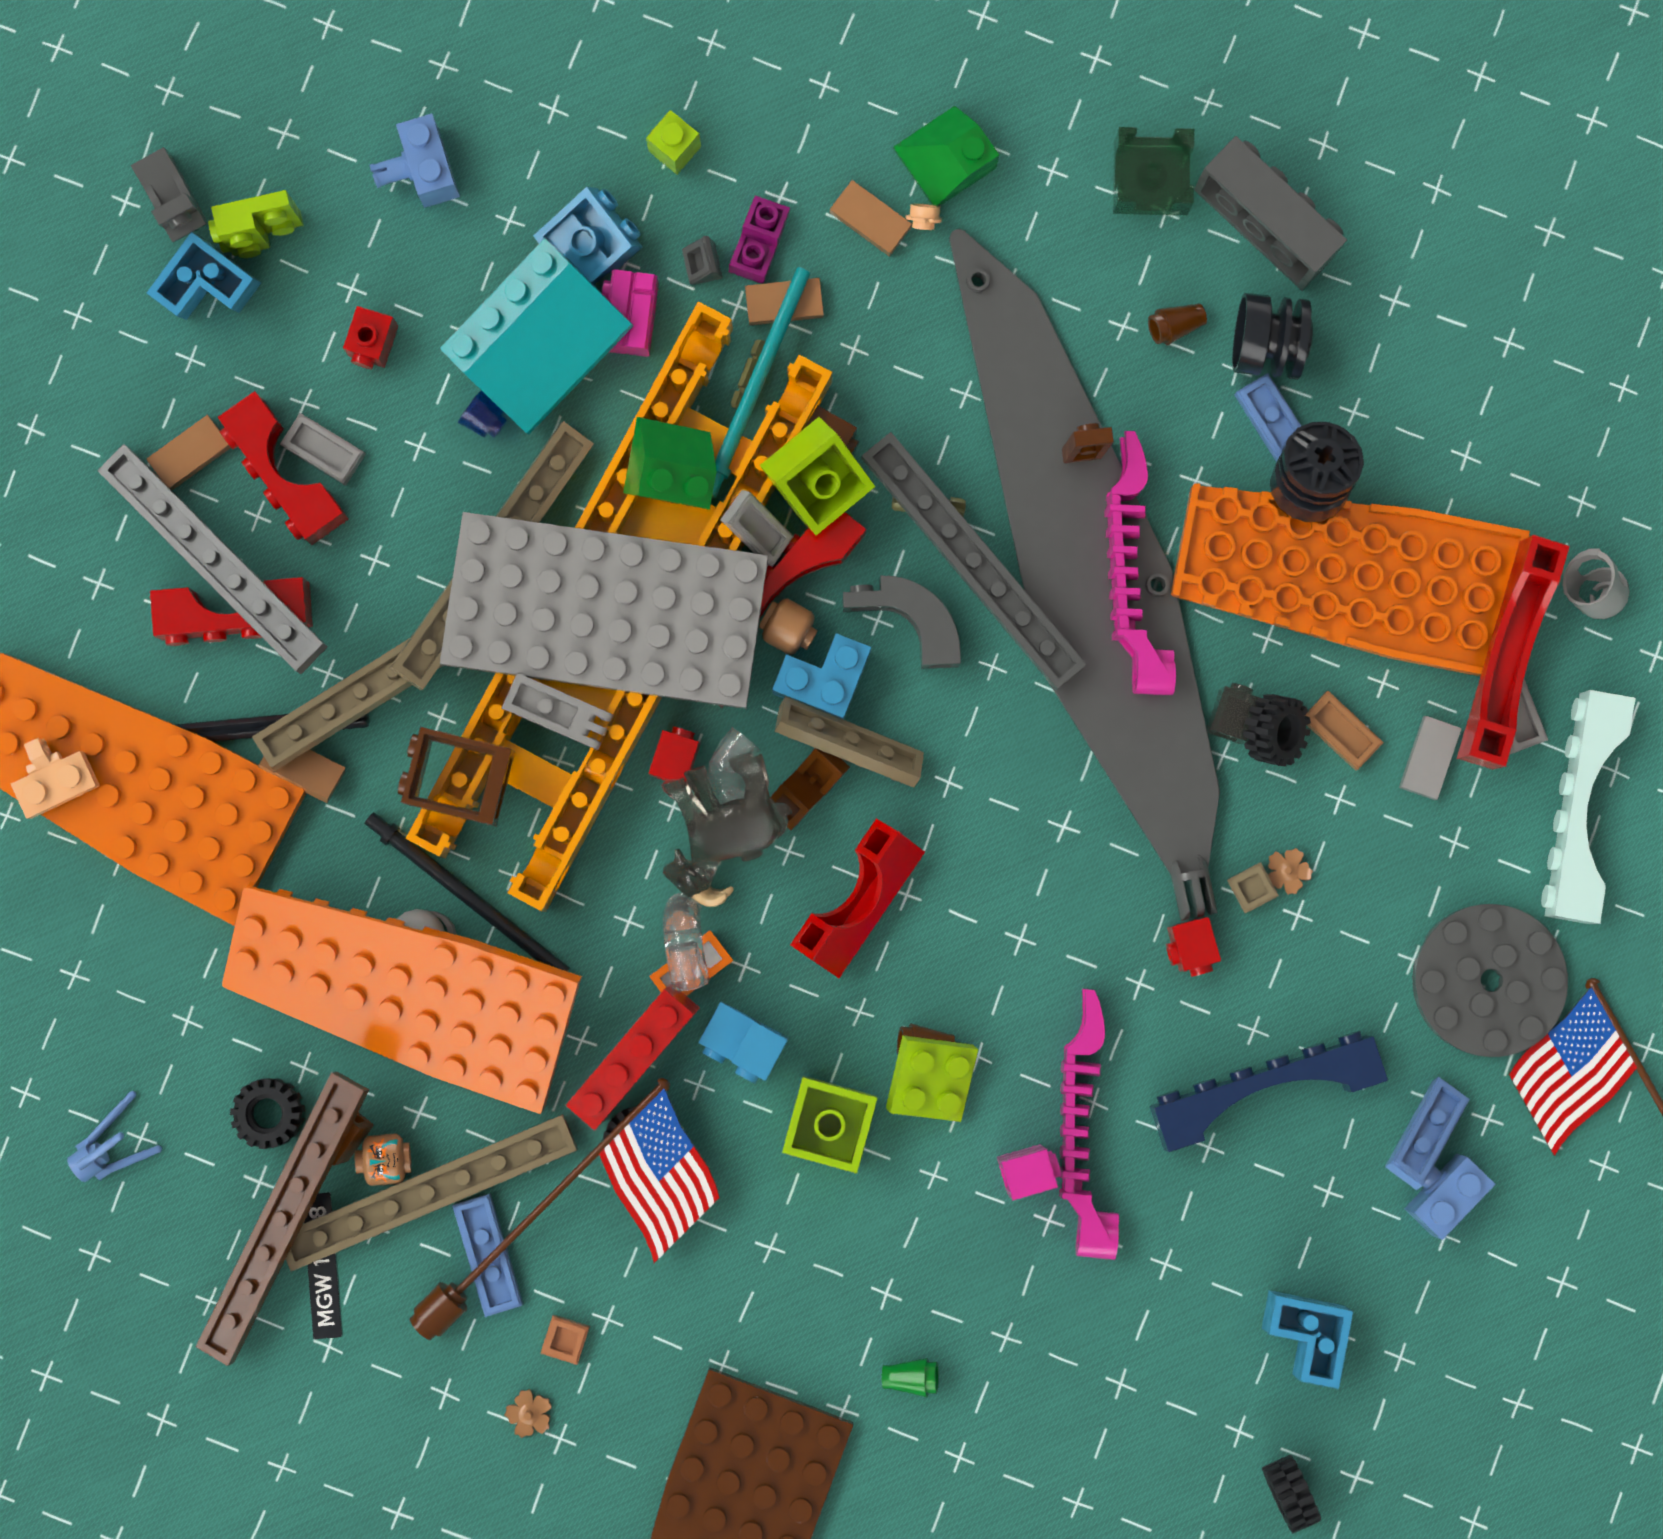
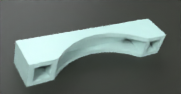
[1541,690,1636,924]

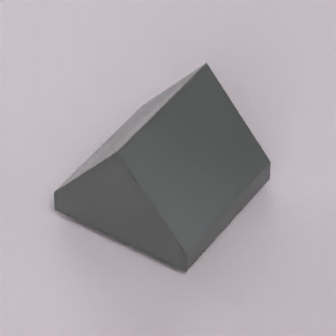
[682,236,723,285]

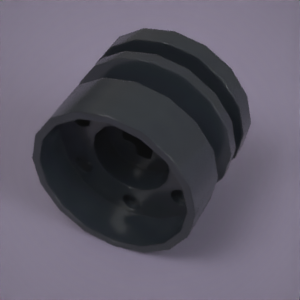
[1232,293,1313,380]
[1270,422,1364,522]

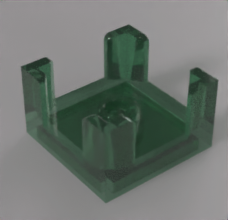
[1113,127,1194,215]

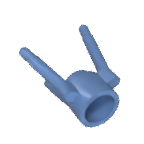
[67,1091,162,1182]

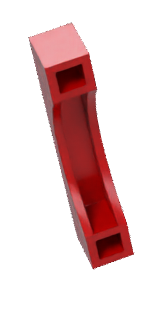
[718,512,866,708]
[1457,535,1570,770]

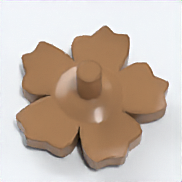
[1268,848,1313,895]
[504,1389,552,1438]

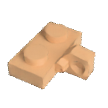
[11,738,100,819]

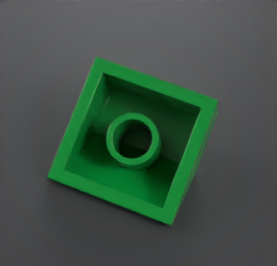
[623,417,717,509]

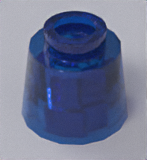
[458,390,507,438]

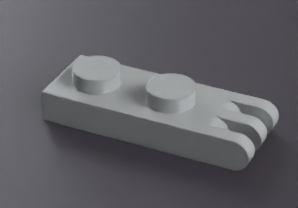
[502,673,613,750]

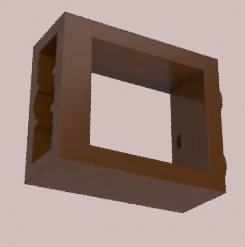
[398,727,516,827]

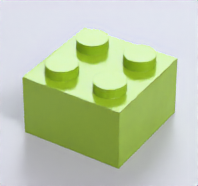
[759,417,875,535]
[782,1075,878,1173]

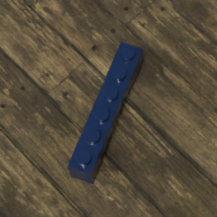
[1150,1031,1388,1152]

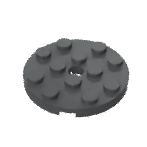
[1412,904,1568,1057]

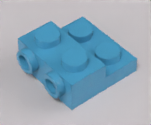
[533,187,642,285]

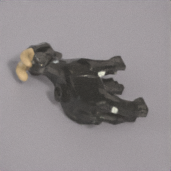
[661,751,792,907]

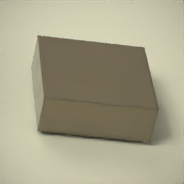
[1227,862,1279,914]

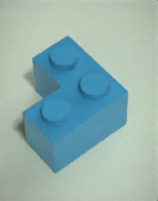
[147,232,261,320]
[772,633,871,720]
[698,1001,789,1083]
[1262,1290,1353,1389]

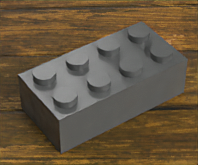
[1194,136,1347,291]

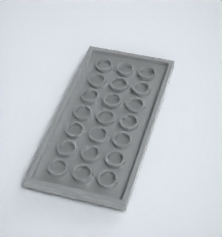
[439,512,768,709]

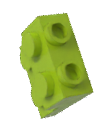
[208,190,304,258]

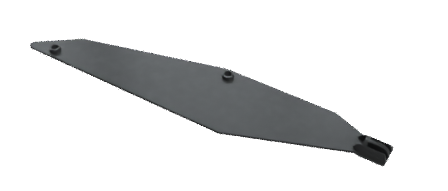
[949,229,1220,921]

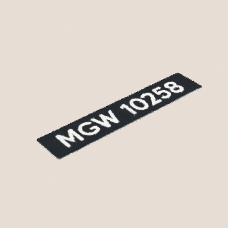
[304,1192,342,1339]

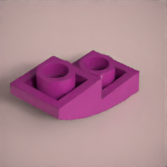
[728,195,790,284]

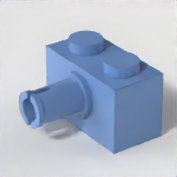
[370,113,460,208]
[1404,1154,1495,1240]

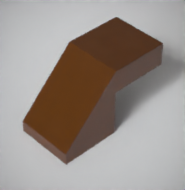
[764,748,850,831]

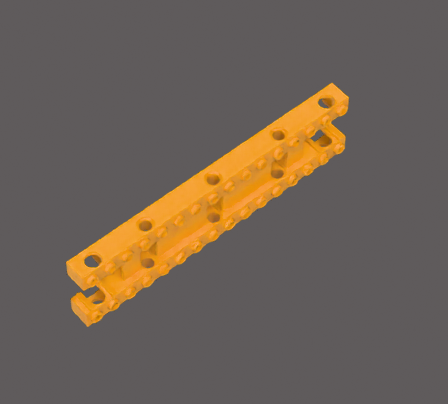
[405,301,833,912]

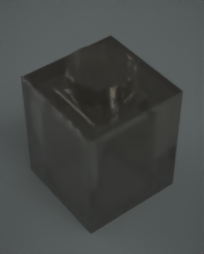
[1206,683,1259,744]

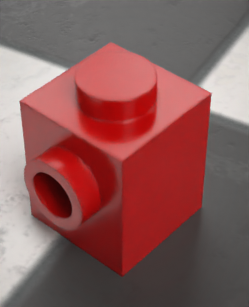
[343,306,399,370]
[1166,917,1221,977]

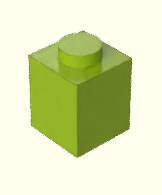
[646,110,701,175]

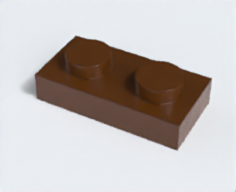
[1062,423,1114,464]

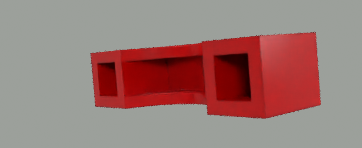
[218,391,348,545]
[150,577,313,646]
[790,818,925,978]
[565,983,700,1131]

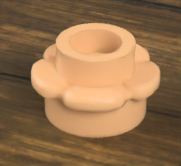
[905,204,942,230]

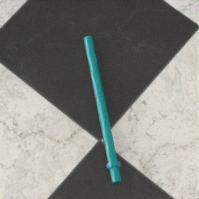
[712,267,810,498]

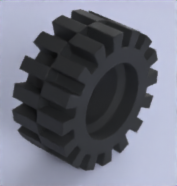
[1243,694,1311,767]
[230,1078,305,1149]
[1262,1455,1322,1534]

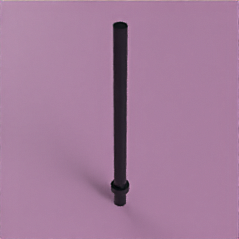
[364,812,570,972]

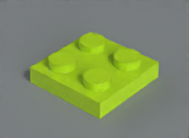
[886,1035,978,1122]

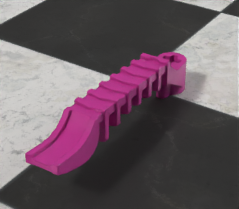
[1104,431,1176,695]
[1059,989,1119,1260]

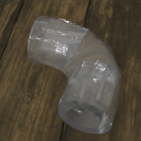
[707,727,766,834]
[663,893,710,991]

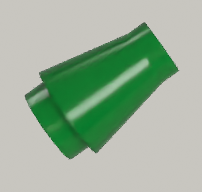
[882,1358,939,1397]

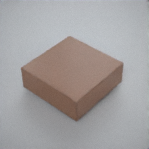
[541,1315,590,1365]

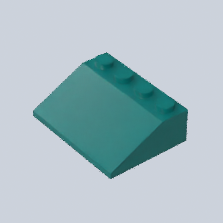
[440,238,634,435]

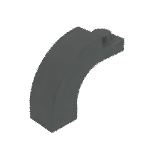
[130,147,207,243]
[843,575,961,669]

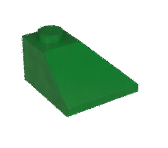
[893,106,999,206]

